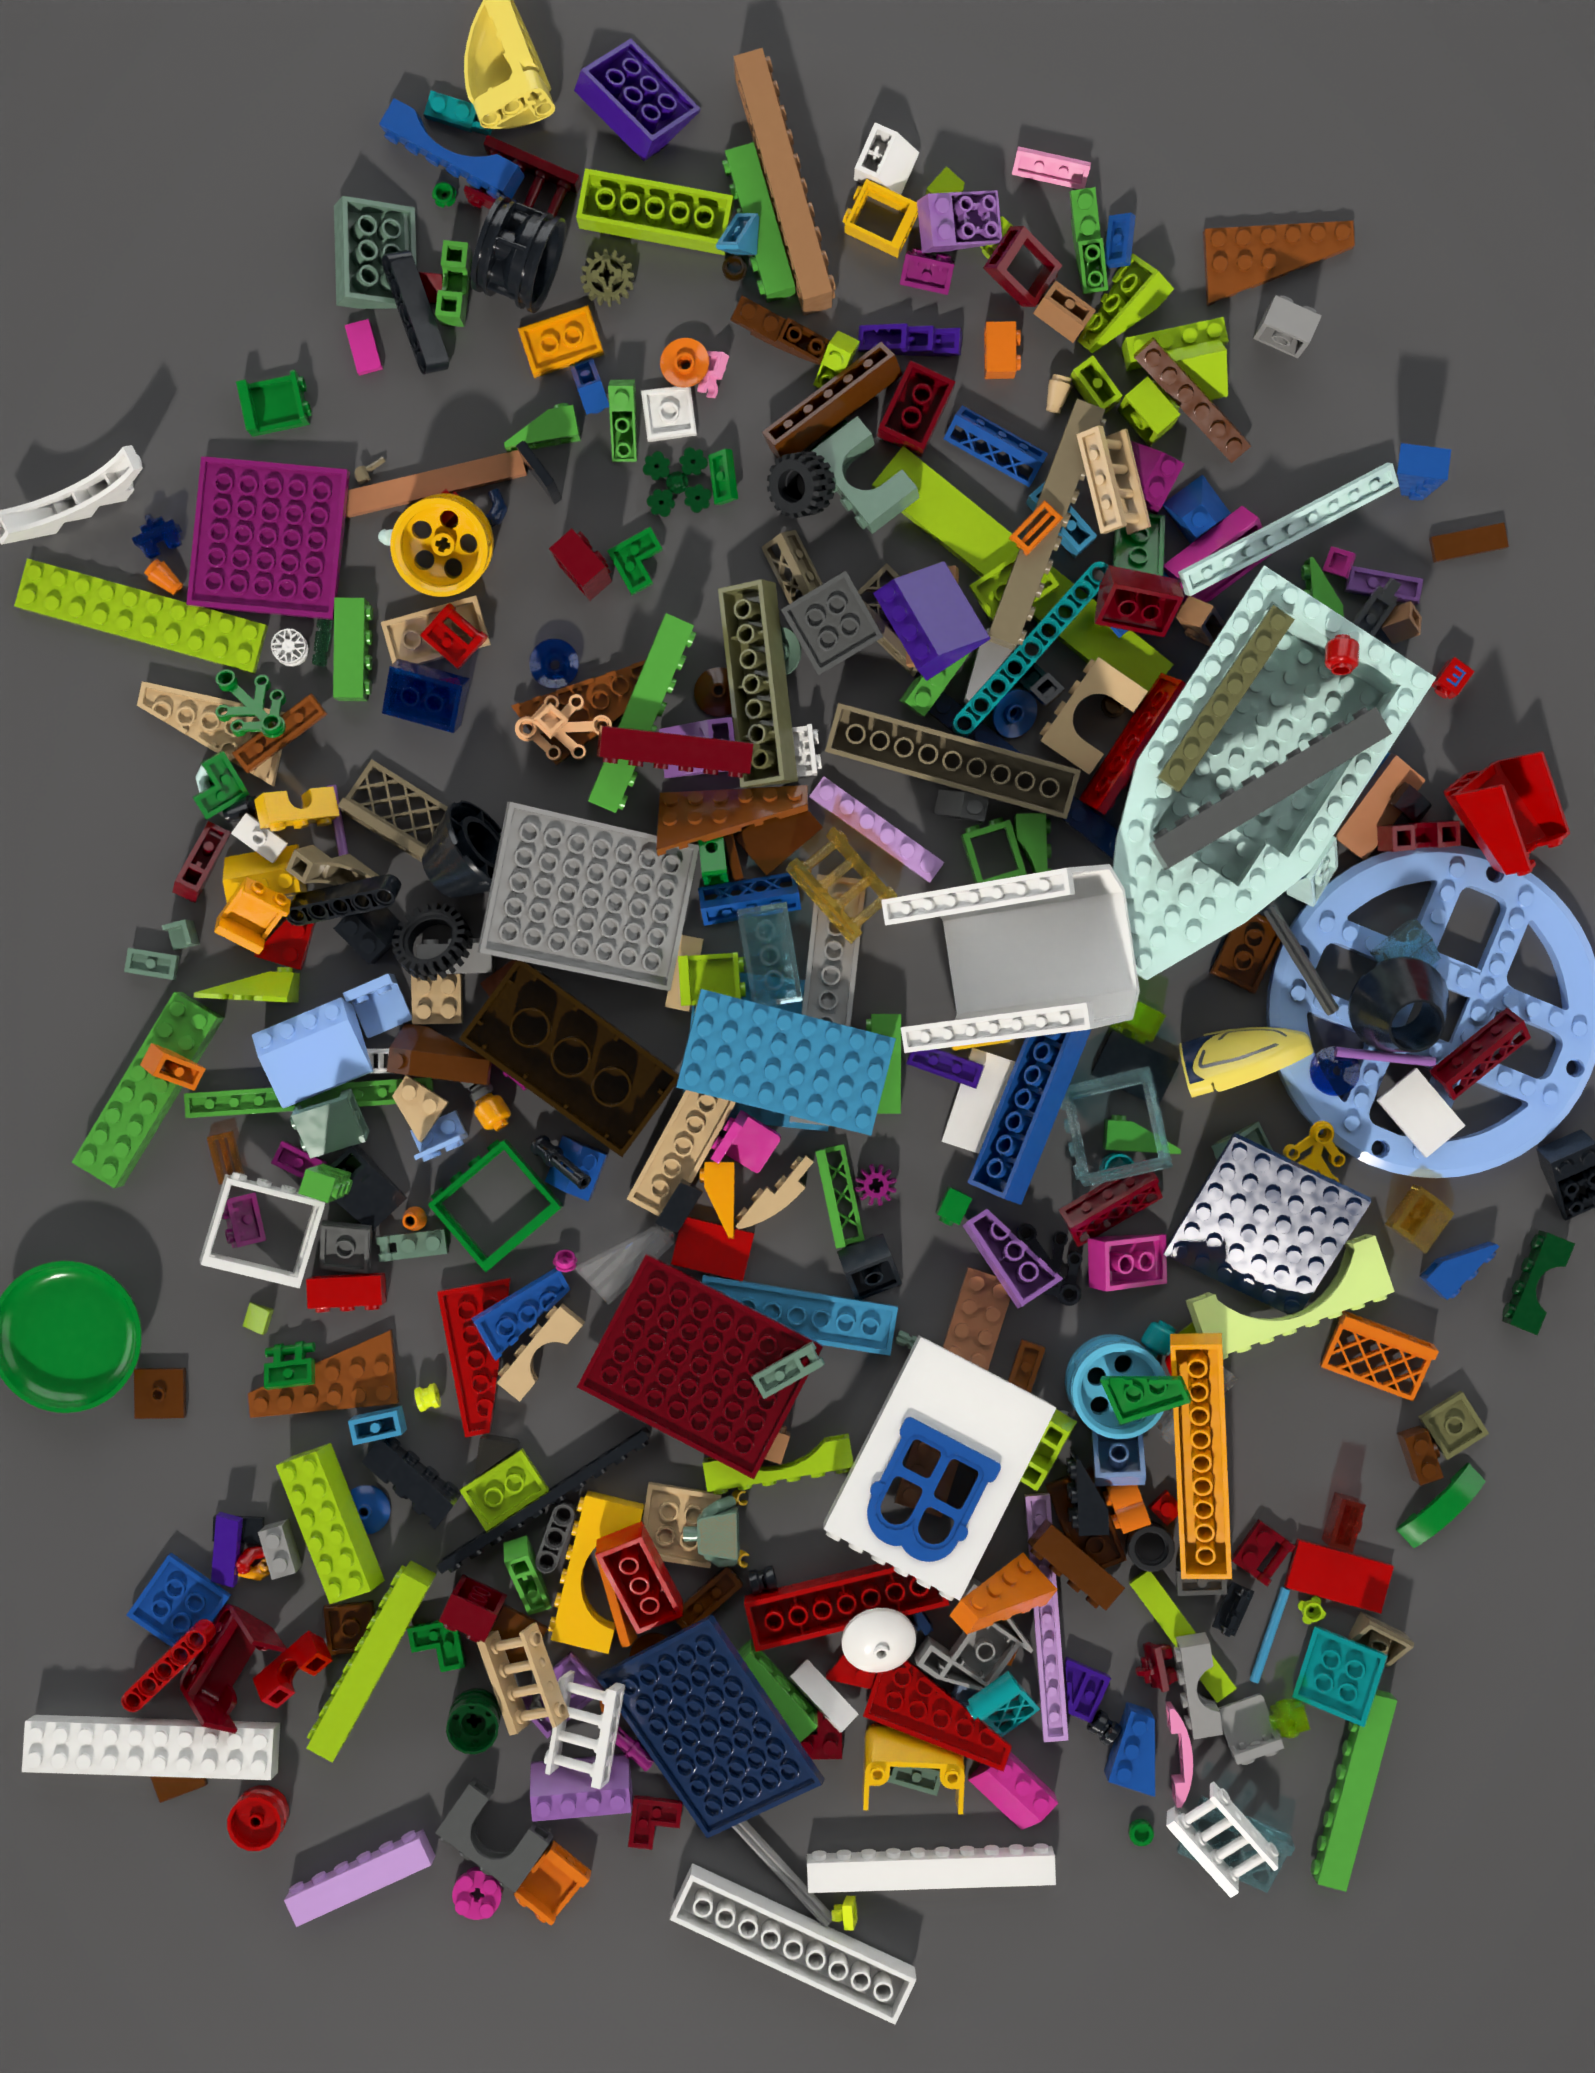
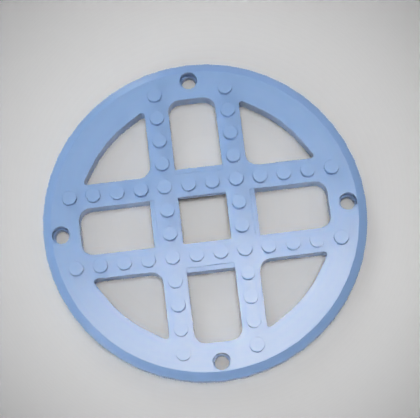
[1266,846,1595,1178]

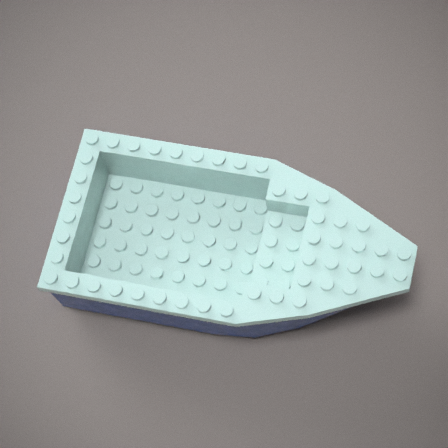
[1112,566,1436,980]

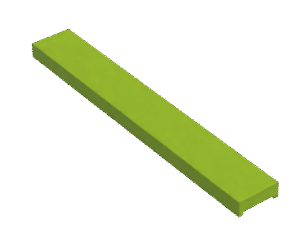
[871,446,1174,705]

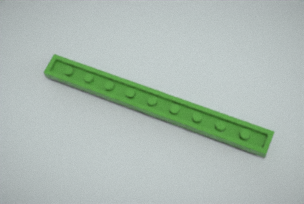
[184,1077,434,1118]

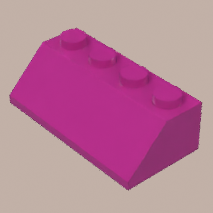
[1163,506,1273,603]

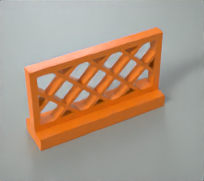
[1320,1310,1439,1401]

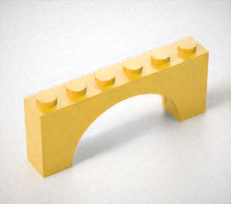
[548,1490,645,1654]

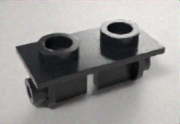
[1212,1581,1255,1637]

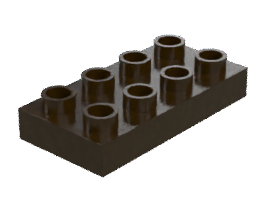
[459,960,679,1157]

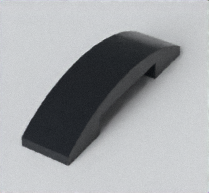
[1008,663,1065,707]

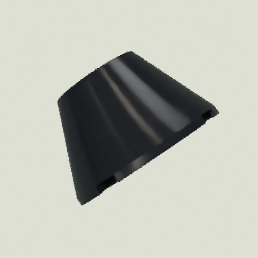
[422,800,502,898]
[1348,957,1449,1052]

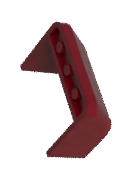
[180,1604,286,1734]

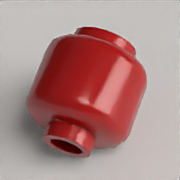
[1325,634,1359,675]

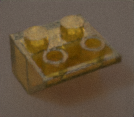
[1384,1185,1455,1254]

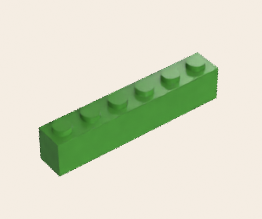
[722,142,795,303]

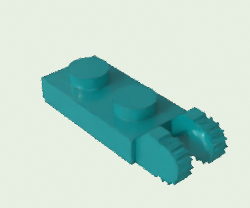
[424,91,492,135]

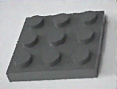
[781,570,883,675]

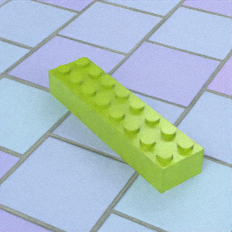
[306,1560,437,1763]

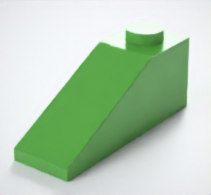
[504,403,581,452]
[1103,1115,1181,1154]
[503,1535,552,1615]

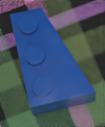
[1397,443,1452,501]
[1104,1702,1155,1797]

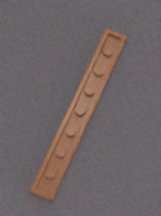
[345,450,527,519]

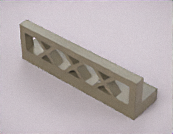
[761,530,822,604]

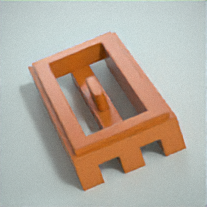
[1009,500,1063,556]

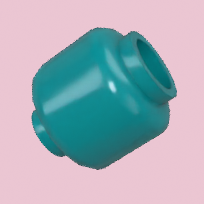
[1141,1320,1177,1358]

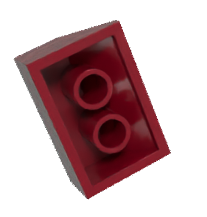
[1094,565,1184,637]

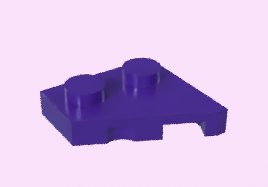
[1065,1657,1111,1723]

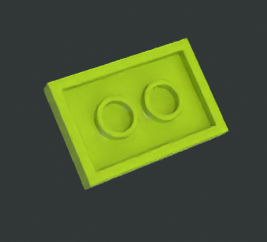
[969,553,1059,622]
[459,1448,549,1531]

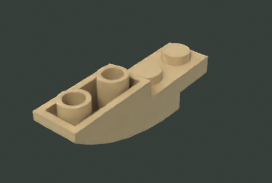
[735,1155,814,1229]

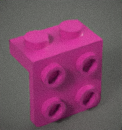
[710,1110,781,1173]

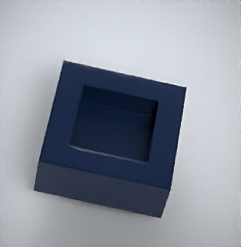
[910,1611,934,1636]

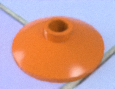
[660,338,709,388]

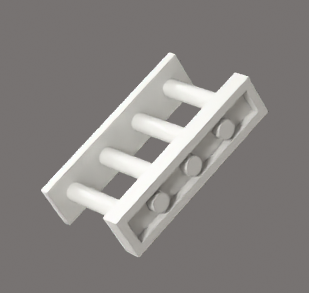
[544,1670,625,1789]
[1166,1781,1279,1897]

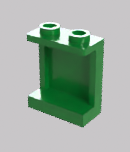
[236,370,312,437]

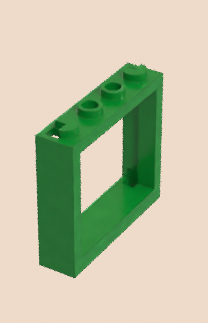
[428,1139,564,1272]

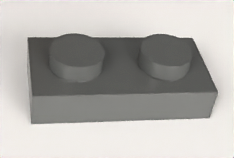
[1175,1569,1227,1596]

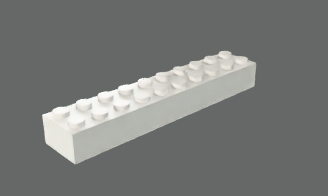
[22,1715,280,1780]
[670,1863,916,2024]

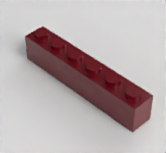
[597,725,754,778]

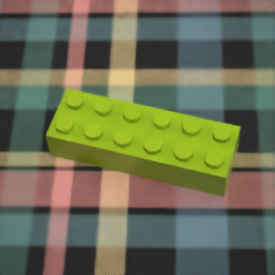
[576,168,734,255]
[276,1443,385,1604]

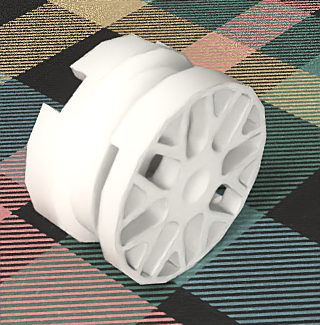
[271,629,309,667]

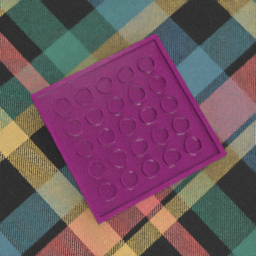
[186,456,350,620]

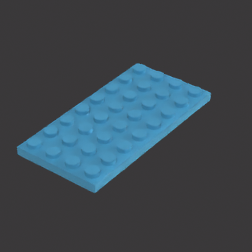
[676,989,896,1136]

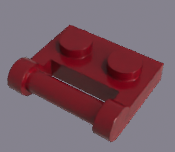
[1231,1519,1296,1587]

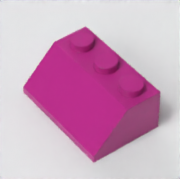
[968,1752,1058,1830]

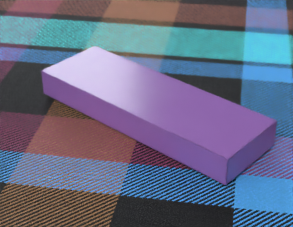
[1344,566,1423,605]

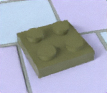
[1418,1391,1489,1460]

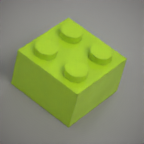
[1118,376,1181,447]

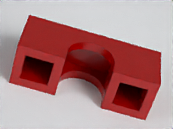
[253,1630,333,1709]

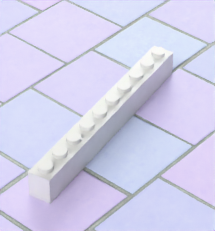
[807,1843,1056,1893]

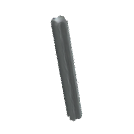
[1264,905,1339,1015]

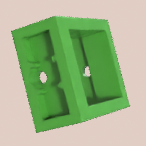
[961,817,1027,884]

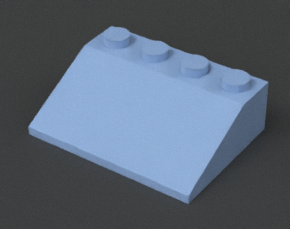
[252,997,373,1108]

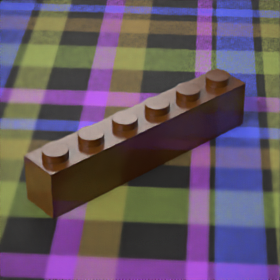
[762,342,903,458]

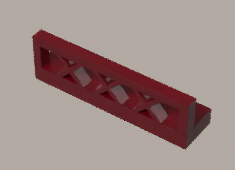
[1429,1008,1531,1101]

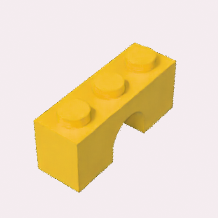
[254,786,340,831]

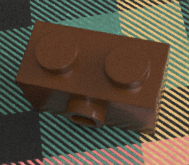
[1397,1425,1444,1486]

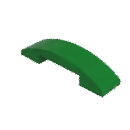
[1396,1463,1486,1548]

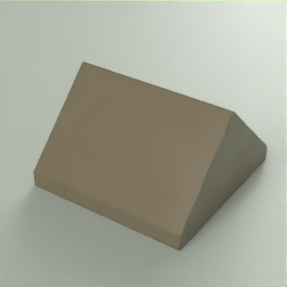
[1347,1611,1414,1668]

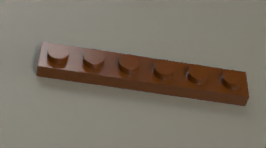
[1134,337,1251,463]

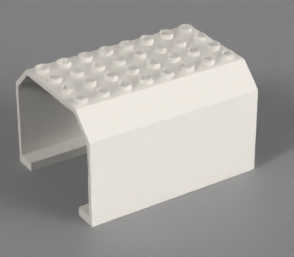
[881,864,1140,1053]

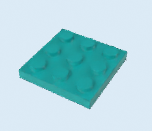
[1292,1626,1388,1727]

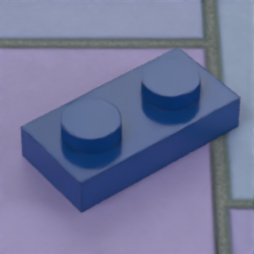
[1105,212,1136,268]

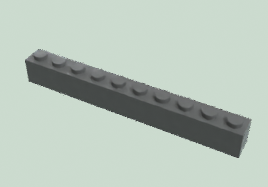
[1149,707,1392,870]

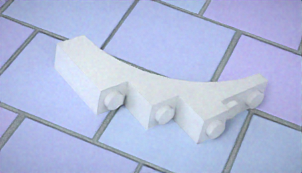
[0,445,143,545]

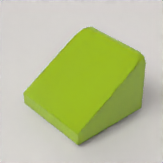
[243,1302,274,1335]

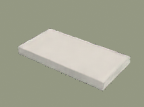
[941,1048,1015,1154]

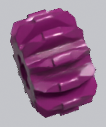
[855,1164,897,1206]

